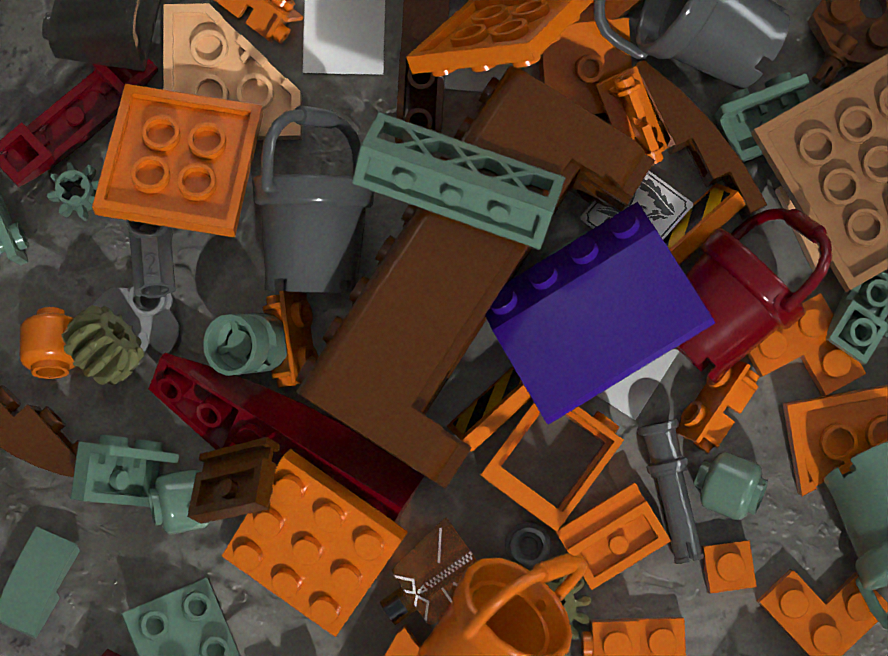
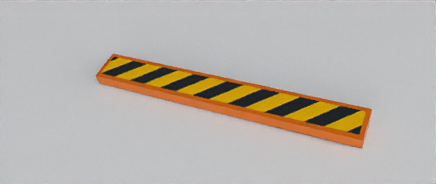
[447,183,745,451]

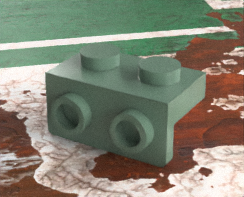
[713,72,809,162]
[71,434,179,507]

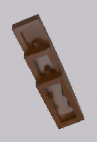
[635,60,767,220]

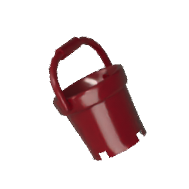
[676,208,833,383]

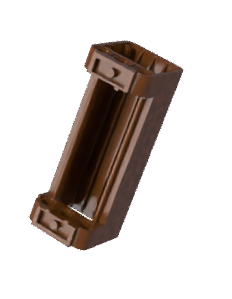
[296,66,655,489]

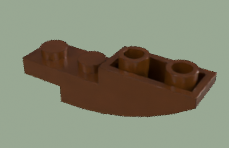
[395,0,450,144]
[0,385,81,478]

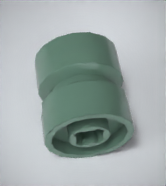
[203,313,287,376]

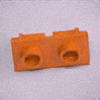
[214,0,304,44]
[595,65,668,165]
[262,291,318,388]
[676,361,760,454]

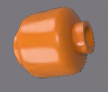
[20,307,76,379]

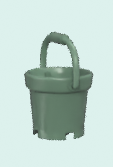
[824,442,888,630]

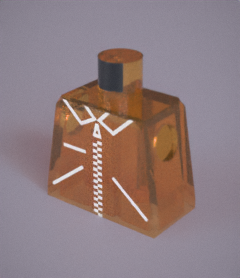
[380,516,477,626]

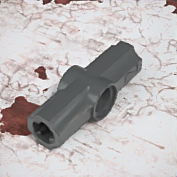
[126,220,176,299]

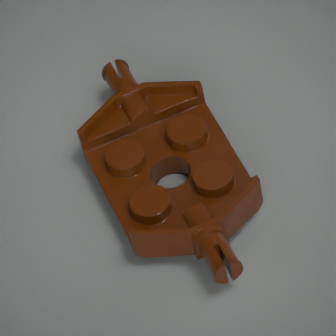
[807,0,888,89]

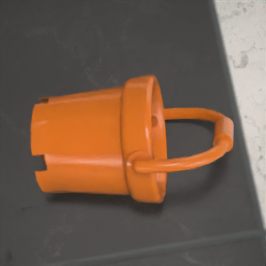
[417,553,587,656]

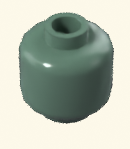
[694,452,768,520]
[148,469,210,534]

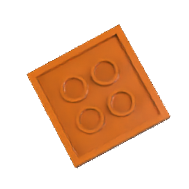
[406,0,594,77]
[92,84,263,238]
[222,449,408,637]

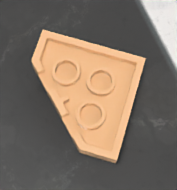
[163,3,302,140]

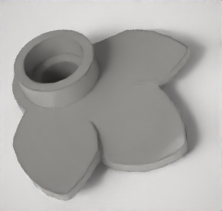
[93,283,179,354]

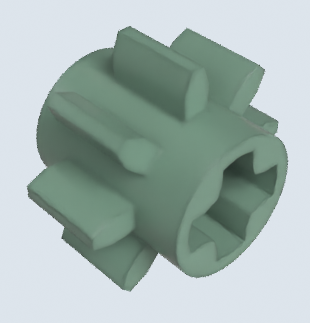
[47,162,99,221]

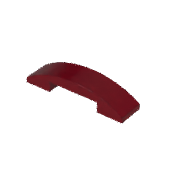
[0,36,158,188]

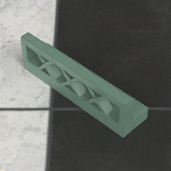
[352,112,565,249]

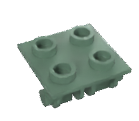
[121,577,240,656]

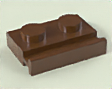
[187,437,280,524]

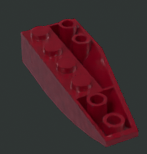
[148,352,424,523]

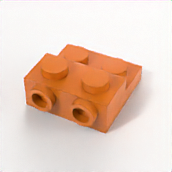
[581,617,686,656]

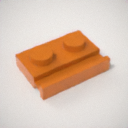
[555,483,671,590]

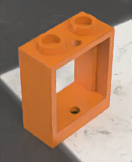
[480,402,624,532]

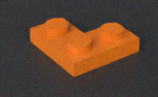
[747,293,866,396]
[756,569,888,656]

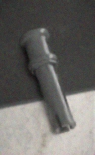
[637,419,704,564]

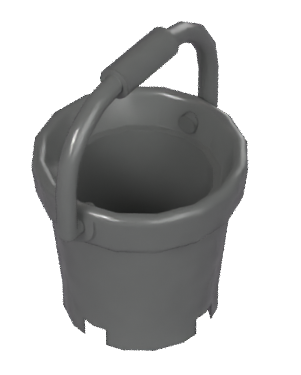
[594,0,790,89]
[252,106,375,293]

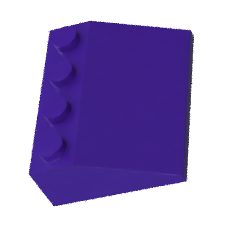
[485,201,715,425]

